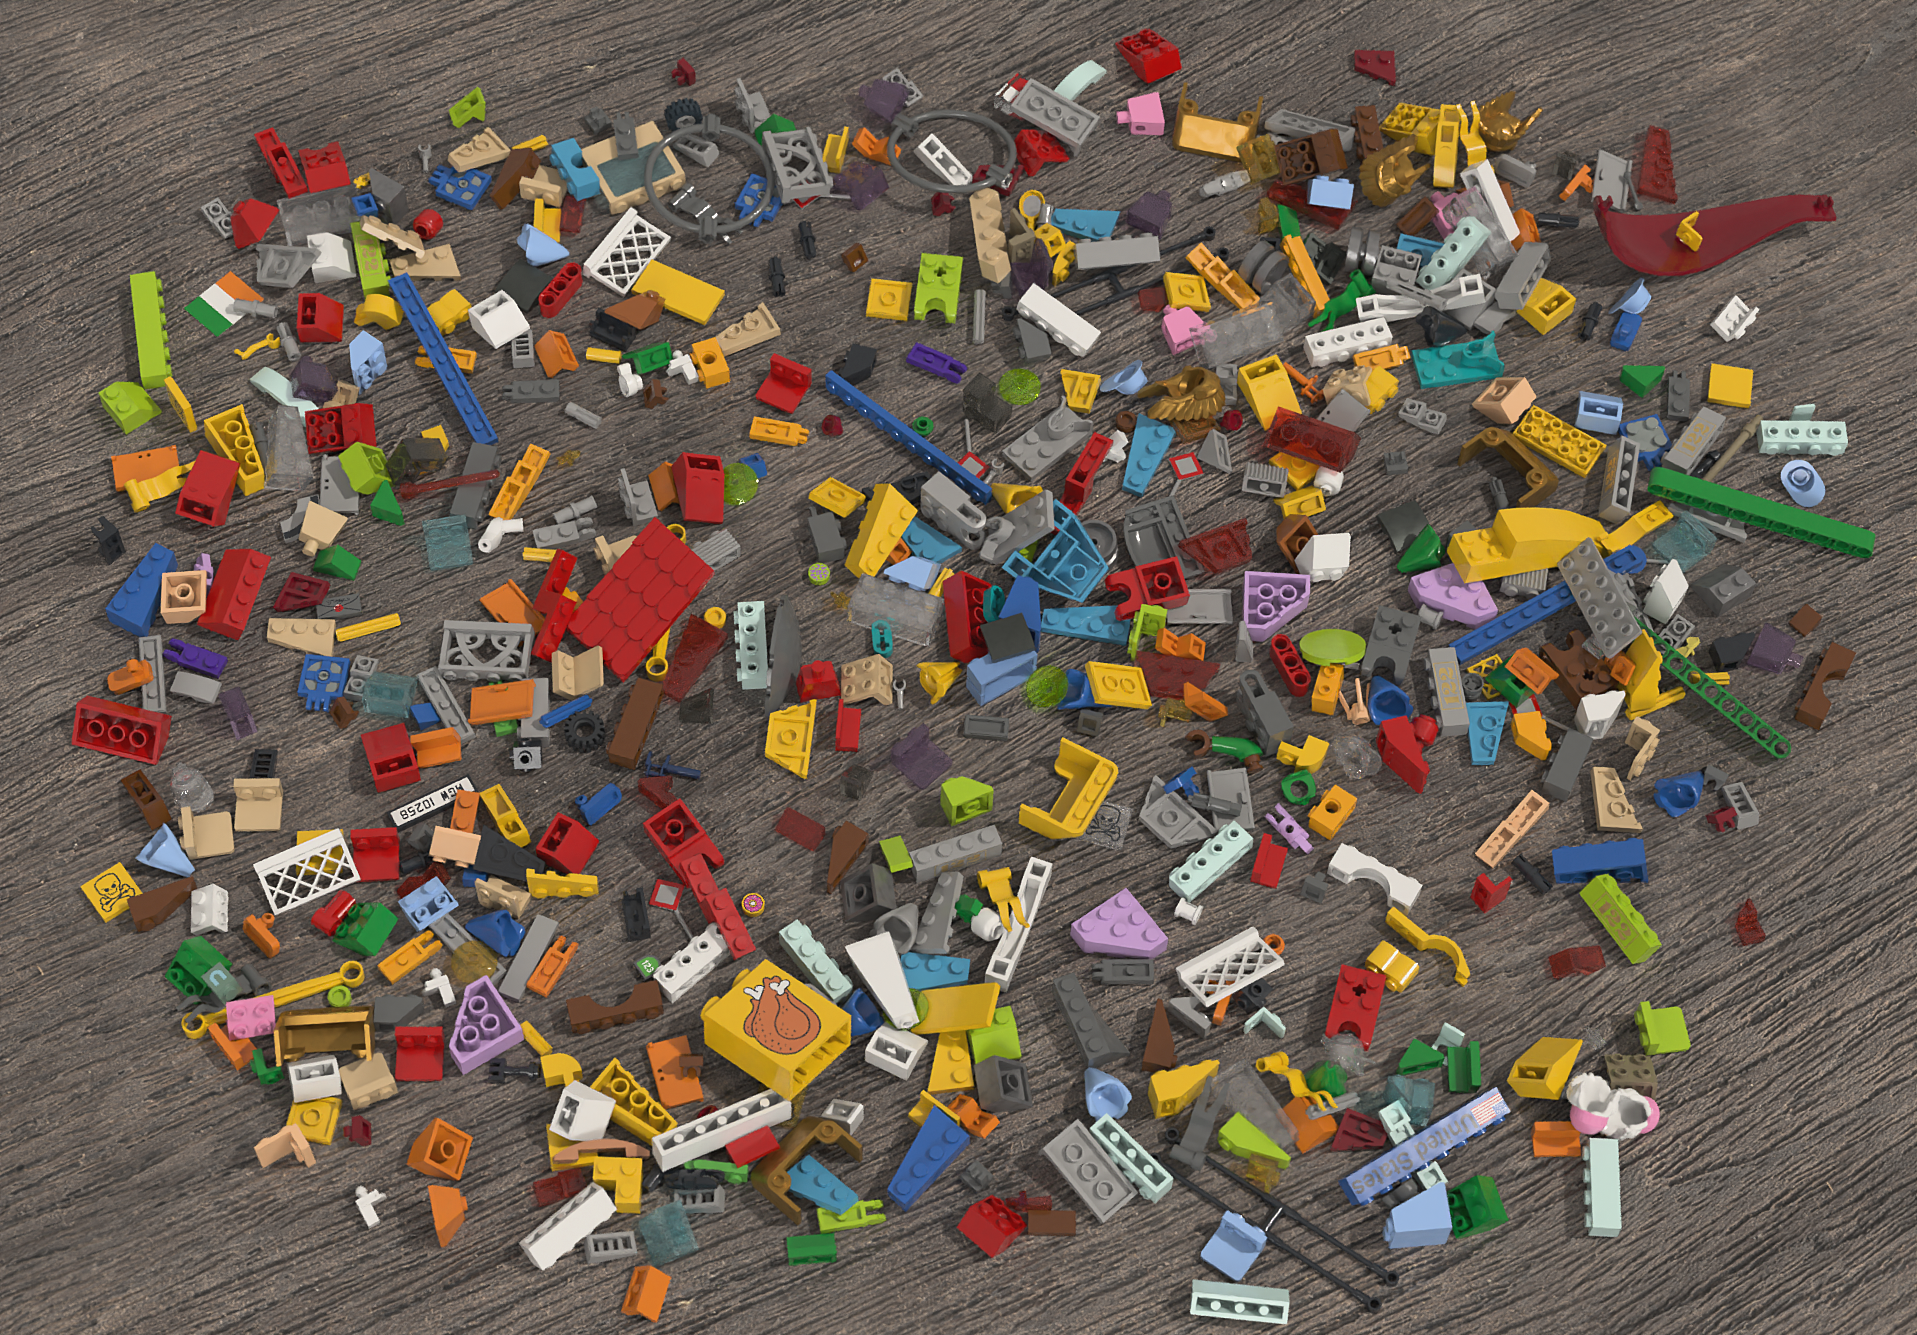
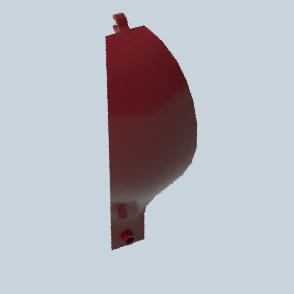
[1592,195,1837,276]

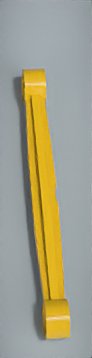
[646,524,686,682]
[181,961,365,1039]

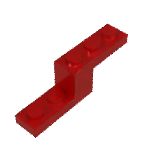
[254,127,308,199]
[1050,432,1114,535]
[531,549,578,663]
[679,853,756,961]

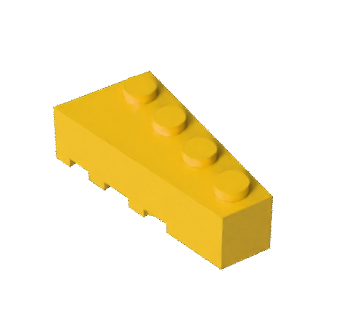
[204,404,265,496]
[845,484,918,579]
[590,1058,678,1146]

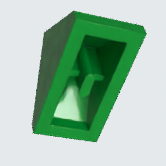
[754,114,796,146]
[1619,365,1665,398]
[370,480,405,526]
[313,545,362,581]
[1396,1038,1445,1077]

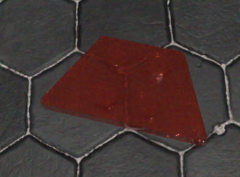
[1177,518,1252,574]
[1136,651,1220,701]

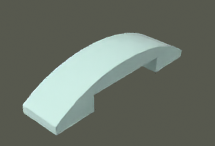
[1054,60,1107,101]
[249,367,318,427]
[1378,1100,1448,1191]

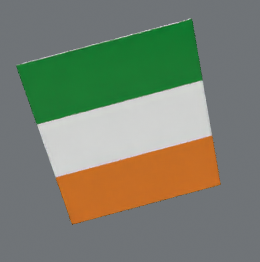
[184,271,264,337]

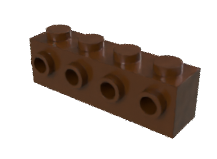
[1350,105,1383,173]
[606,678,664,770]

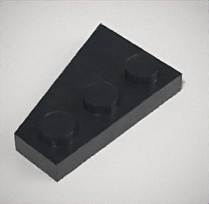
[862,471,932,505]
[473,825,545,881]

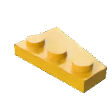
[526,869,599,898]
[928,1030,974,1095]

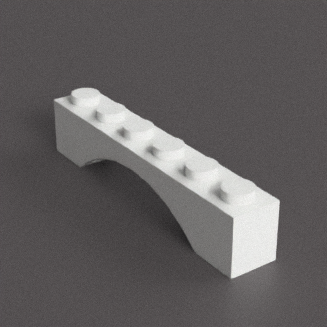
[1356,274,1486,322]
[985,857,1052,992]

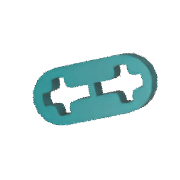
[983,585,1005,623]
[871,618,893,658]

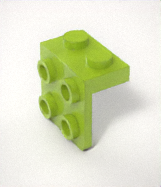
[1127,604,1168,662]
[1634,1001,1691,1056]

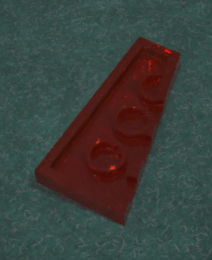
[1637,125,1678,204]
[1266,179,1357,231]
[663,613,728,703]

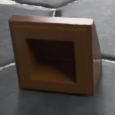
[1788,604,1822,637]

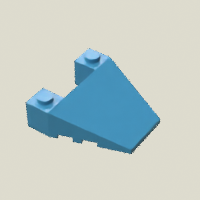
[1002,499,1109,603]

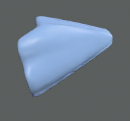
[517,224,569,267]
[135,823,195,877]
[1084,1067,1132,1122]

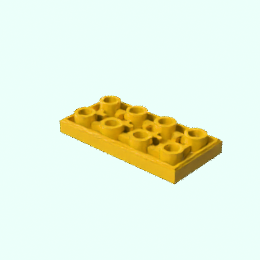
[631,259,725,325]
[1513,405,1607,478]
[911,982,1000,1035]

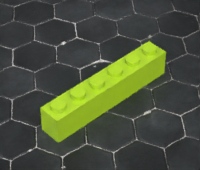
[130,271,173,390]

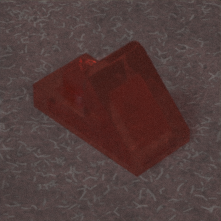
[637,776,677,810]

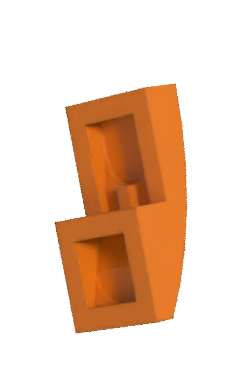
[1604,650,1636,685]

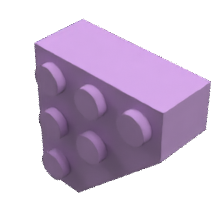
[1408,563,1498,630]
[1242,571,1310,642]
[1070,888,1168,959]
[449,975,524,1075]

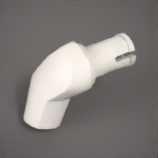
[478,517,524,552]

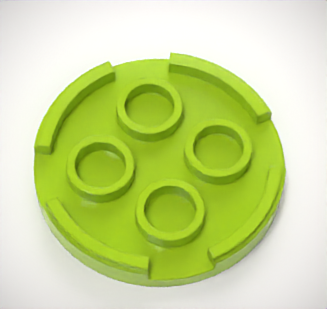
[1300,629,1366,666]

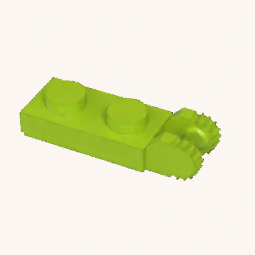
[816,1200,886,1234]

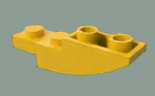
[1433,104,1462,188]

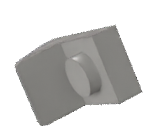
[1167,996,1211,1039]

